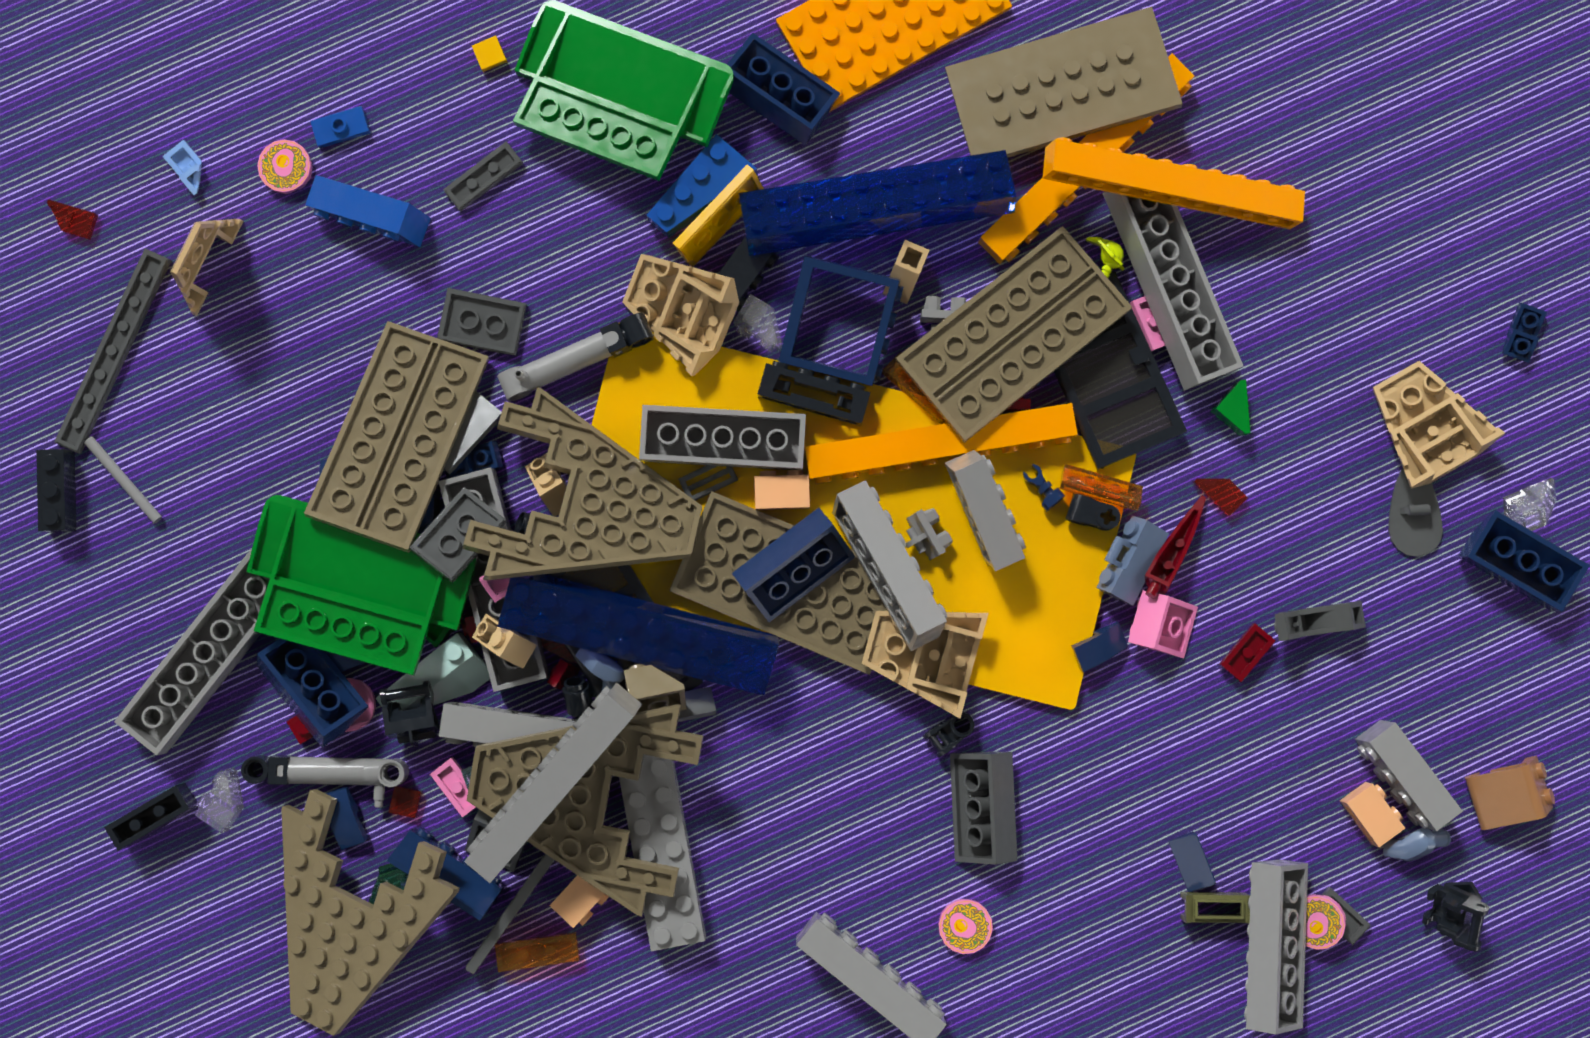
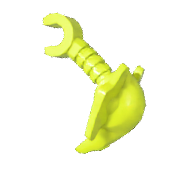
[1086,237,1124,278]

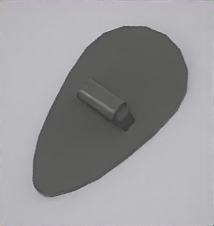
[1388,468,1443,557]

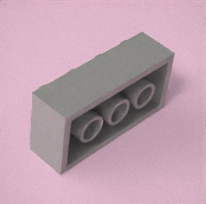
[945,450,1026,571]
[1355,720,1463,831]

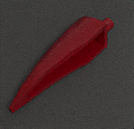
[1145,495,1206,599]

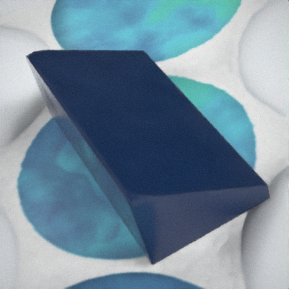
[1168,831,1216,892]

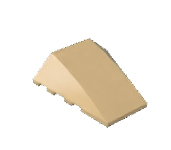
[170,219,243,316]
[622,254,739,376]
[1373,361,1505,489]
[862,611,989,719]

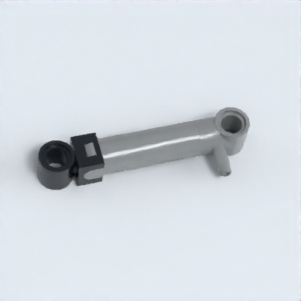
[497,312,654,402]
[241,755,409,808]

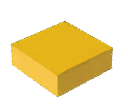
[472,36,507,72]

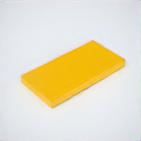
[673,165,765,267]

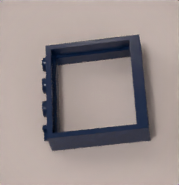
[778,255,904,386]

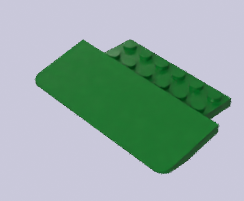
[513,0,734,181]
[246,495,476,676]

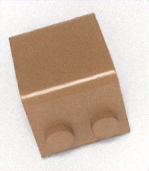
[1465,755,1555,830]

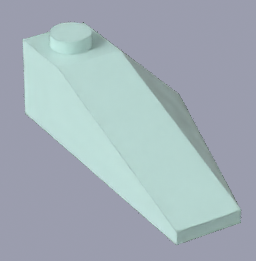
[376,633,490,711]

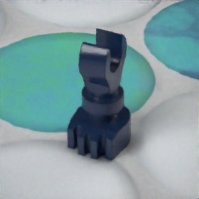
[1023,464,1065,512]

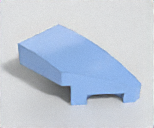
[163,140,202,196]

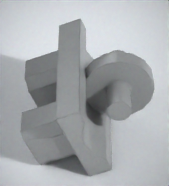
[920,296,966,330]
[906,508,953,560]

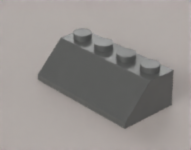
[950,751,1017,865]

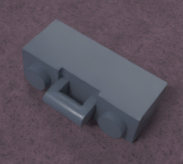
[1096,516,1169,606]

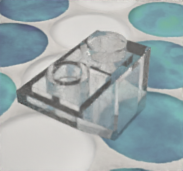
[734,294,782,353]
[1503,477,1556,531]
[195,768,244,833]

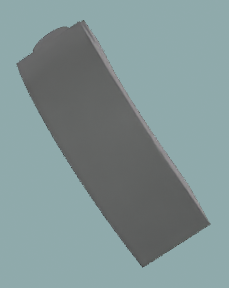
[1274,601,1366,641]

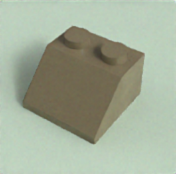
[624,664,687,713]

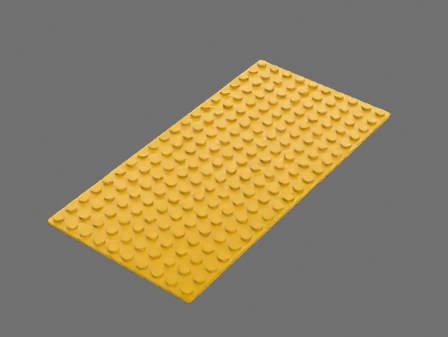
[556,323,1137,710]

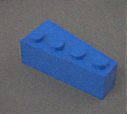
[646,134,758,238]
[305,175,431,247]

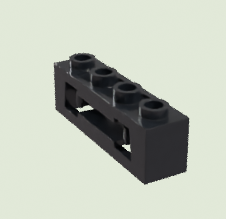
[757,361,871,426]

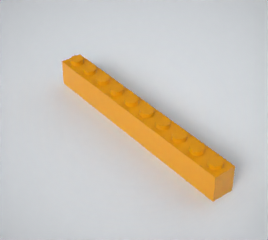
[978,53,1194,264]
[1042,137,1305,229]
[804,403,1078,484]

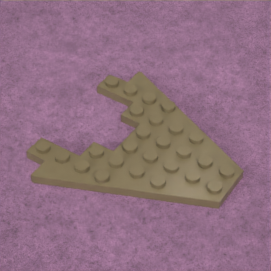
[462,387,702,580]
[467,705,704,916]
[281,789,460,1036]

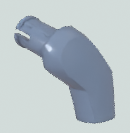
[575,643,625,690]
[1383,828,1451,861]

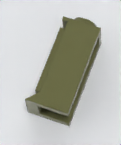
[1180,892,1250,924]

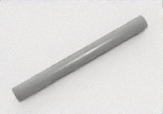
[84,436,162,524]

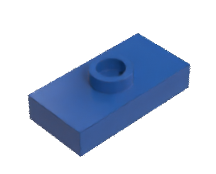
[310,106,371,148]

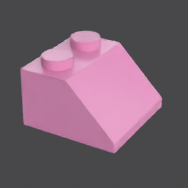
[1128,590,1198,659]

